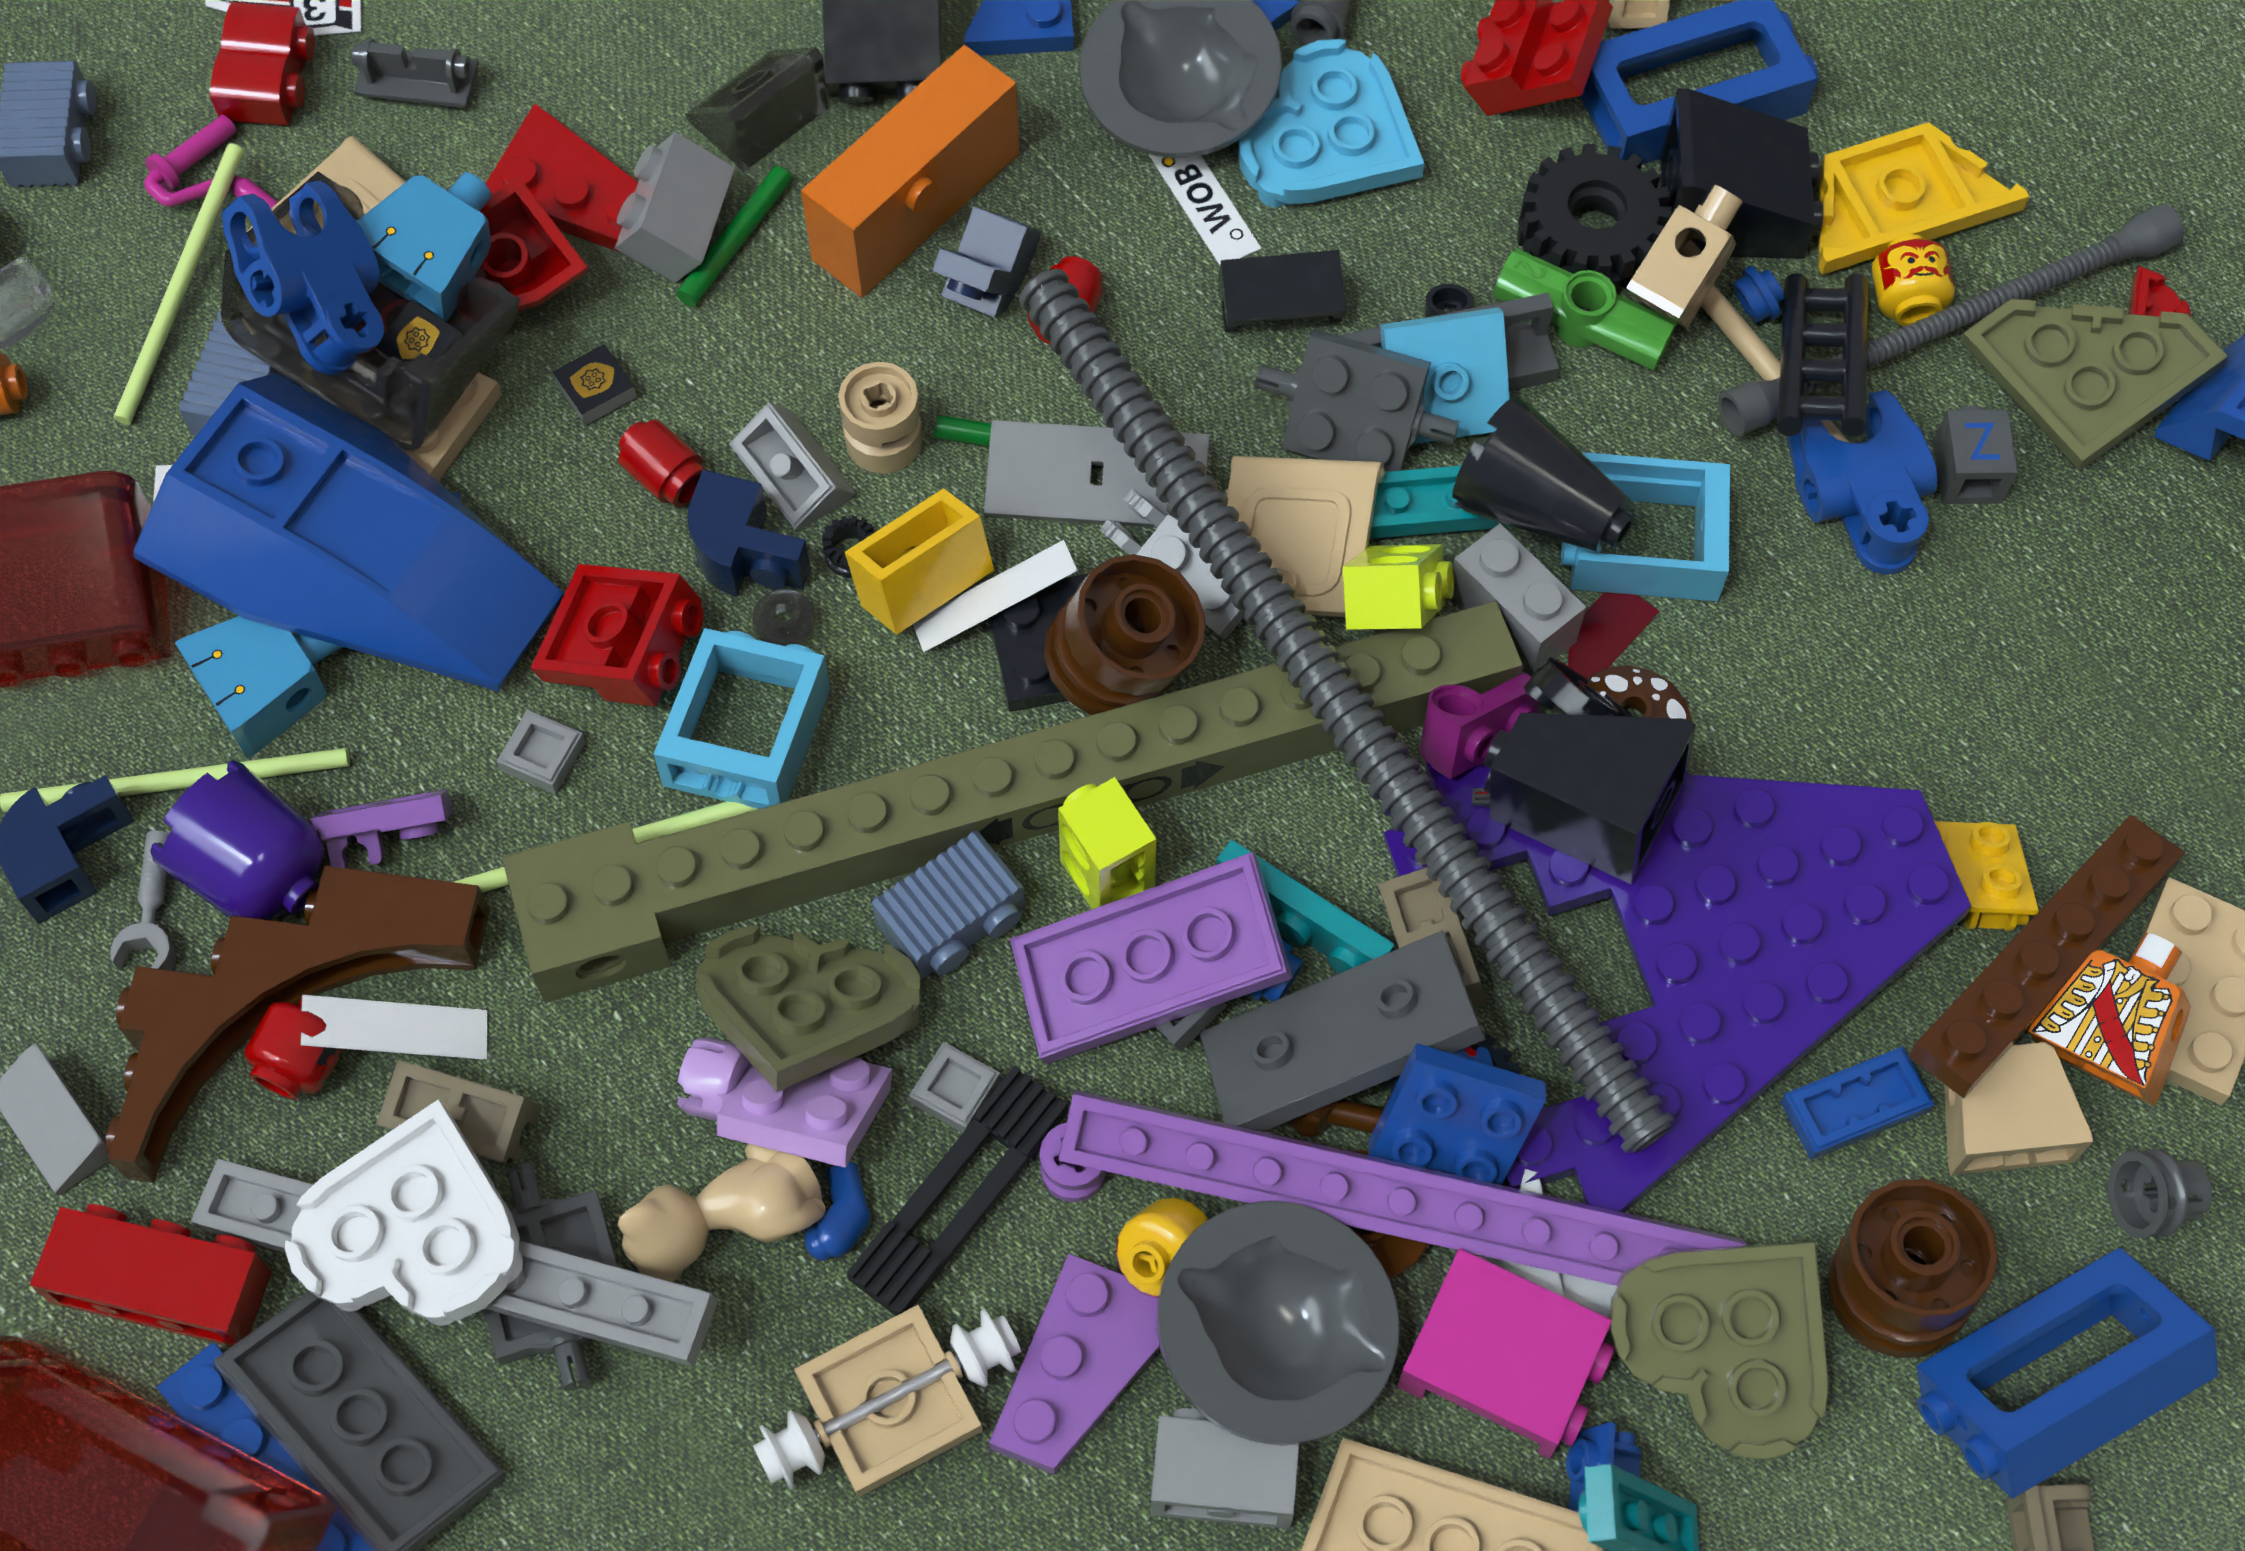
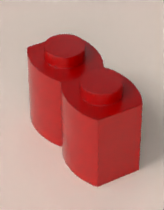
[210,2,315,126]

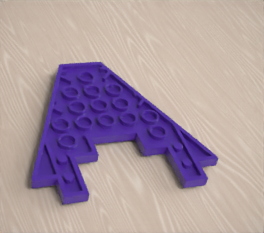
[1384,761,1971,1213]

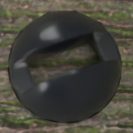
[1425,284,1473,317]

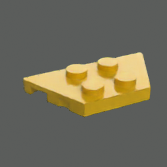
[1818,122,2030,275]

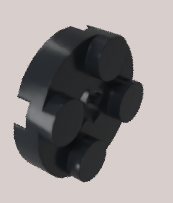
[1524,657,1634,717]

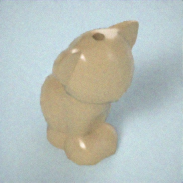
[618,1143,825,1283]

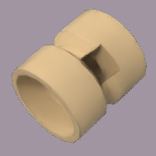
[838,361,923,474]

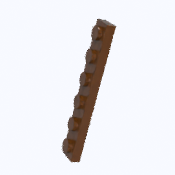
[1908,814,2185,1099]

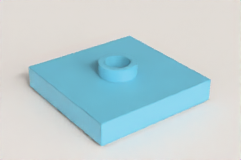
[1380,307,1510,444]

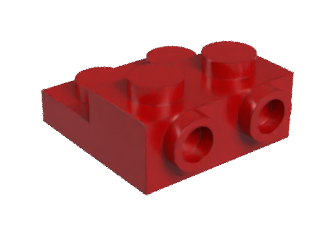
[1461,0,1613,116]
[530,564,704,707]

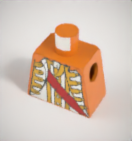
[2028,933,2191,1106]

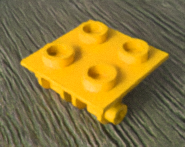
[1934,821,2039,931]

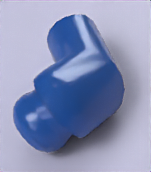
[805,1162,870,1261]

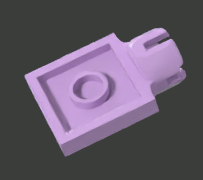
[677,1037,892,1167]

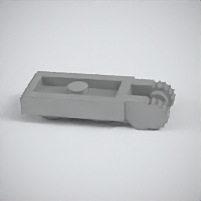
[1100,489,1245,639]

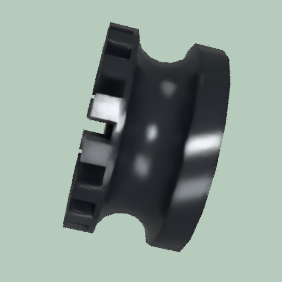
[822,515,876,578]

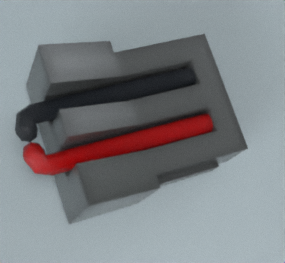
[1471,788,1490,808]

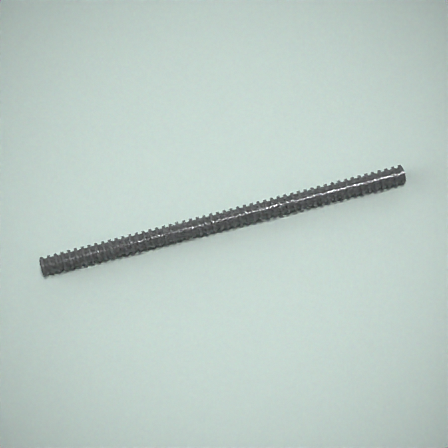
[1019,269,1675,1154]

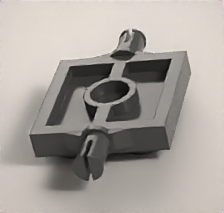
[1254,329,1460,472]
[484,1164,620,1391]

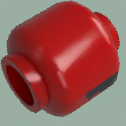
[244,997,344,1100]

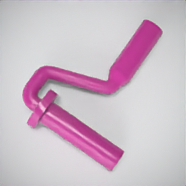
[144,115,278,208]

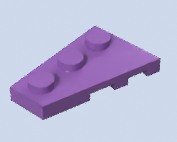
[989,1254,1161,1475]

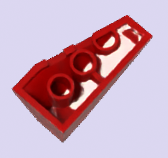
[354,176,589,361]

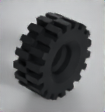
[1517,144,1672,294]

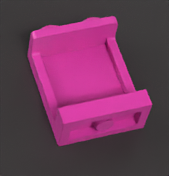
[1397,1248,1615,1459]

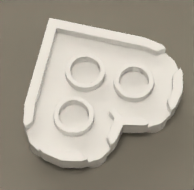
[285,1100,523,1326]

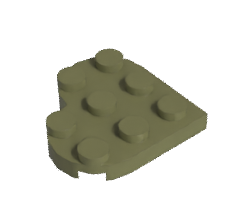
[696,925,920,1092]
[1609,1241,1829,1460]

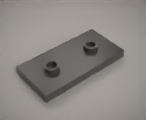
[1200,930,1485,1132]
[214,1291,504,1551]

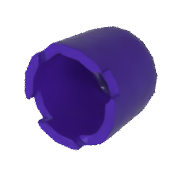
[150,760,324,921]

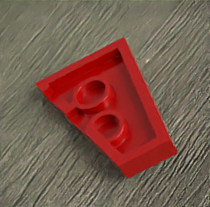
[485,103,638,254]

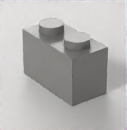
[615,132,735,283]
[1452,523,1587,677]
[1150,1408,1299,1529]

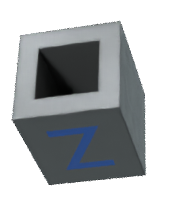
[1933,406,2018,504]

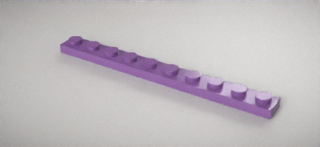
[1058,1090,1747,1286]

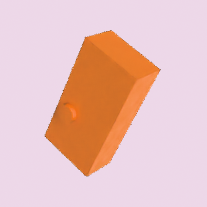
[801,45,1020,298]

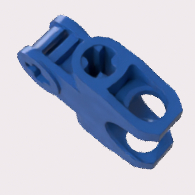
[222,181,384,375]
[1787,390,1937,575]

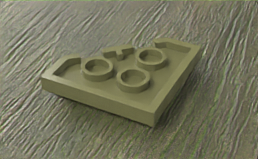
[1962,298,2228,471]

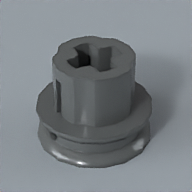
[2108,1149,2212,1239]

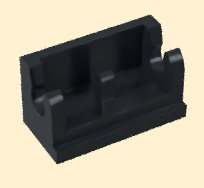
[1218,250,1347,332]

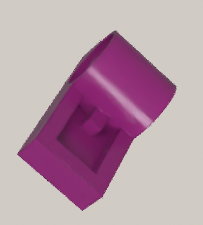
[1419,672,1540,779]

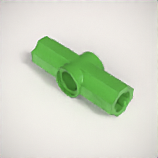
[1492,248,1678,371]

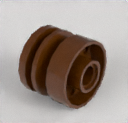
[1044,554,1205,715]
[1826,1179,1998,1358]

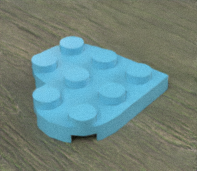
[1238,39,1424,207]

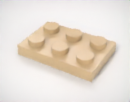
[2136,877,2245,1105]

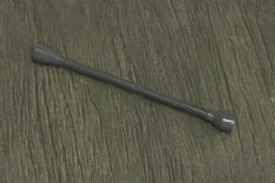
[1718,203,2184,437]

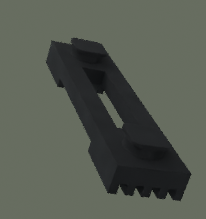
[847,1065,1068,1316]

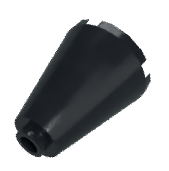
[1452,397,1635,553]

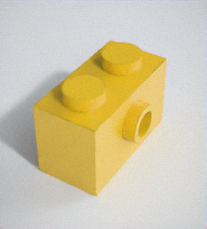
[845,488,994,635]

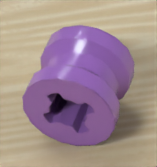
[1039,1123,1107,1203]

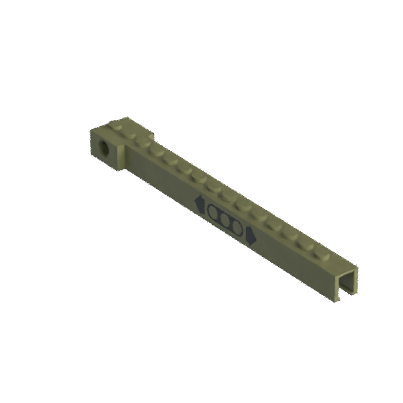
[502,601,1523,1003]

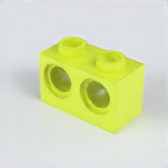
[1343,544,1454,630]
[1058,777,1156,909]

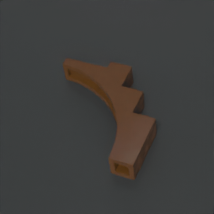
[106,865,490,1183]

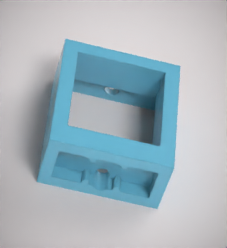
[1560,452,1730,601]
[654,628,830,809]

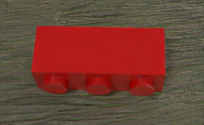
[29,1204,272,1347]

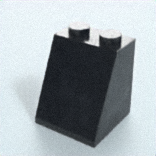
[822,0,943,104]
[1658,88,1823,259]
[1484,713,1696,884]

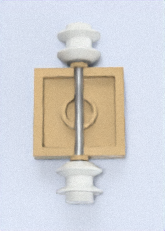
[753,1305,1021,1498]

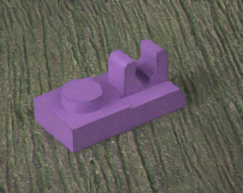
[311,789,453,868]

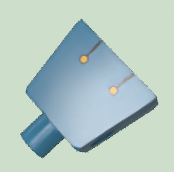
[356,172,492,322]
[175,616,343,759]

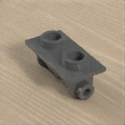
[352,38,479,108]

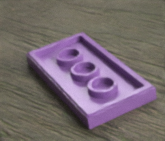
[1010,852,1293,1064]

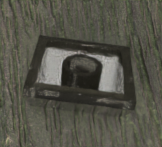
[685,47,830,172]

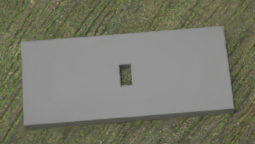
[984,420,1209,528]

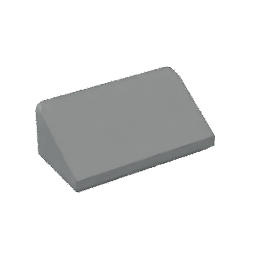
[729,402,856,531]
[0,1043,110,1196]

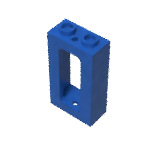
[1579,0,1818,164]
[1917,1247,2218,1499]

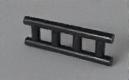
[1777,273,1868,437]

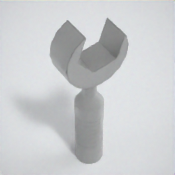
[110,830,176,971]

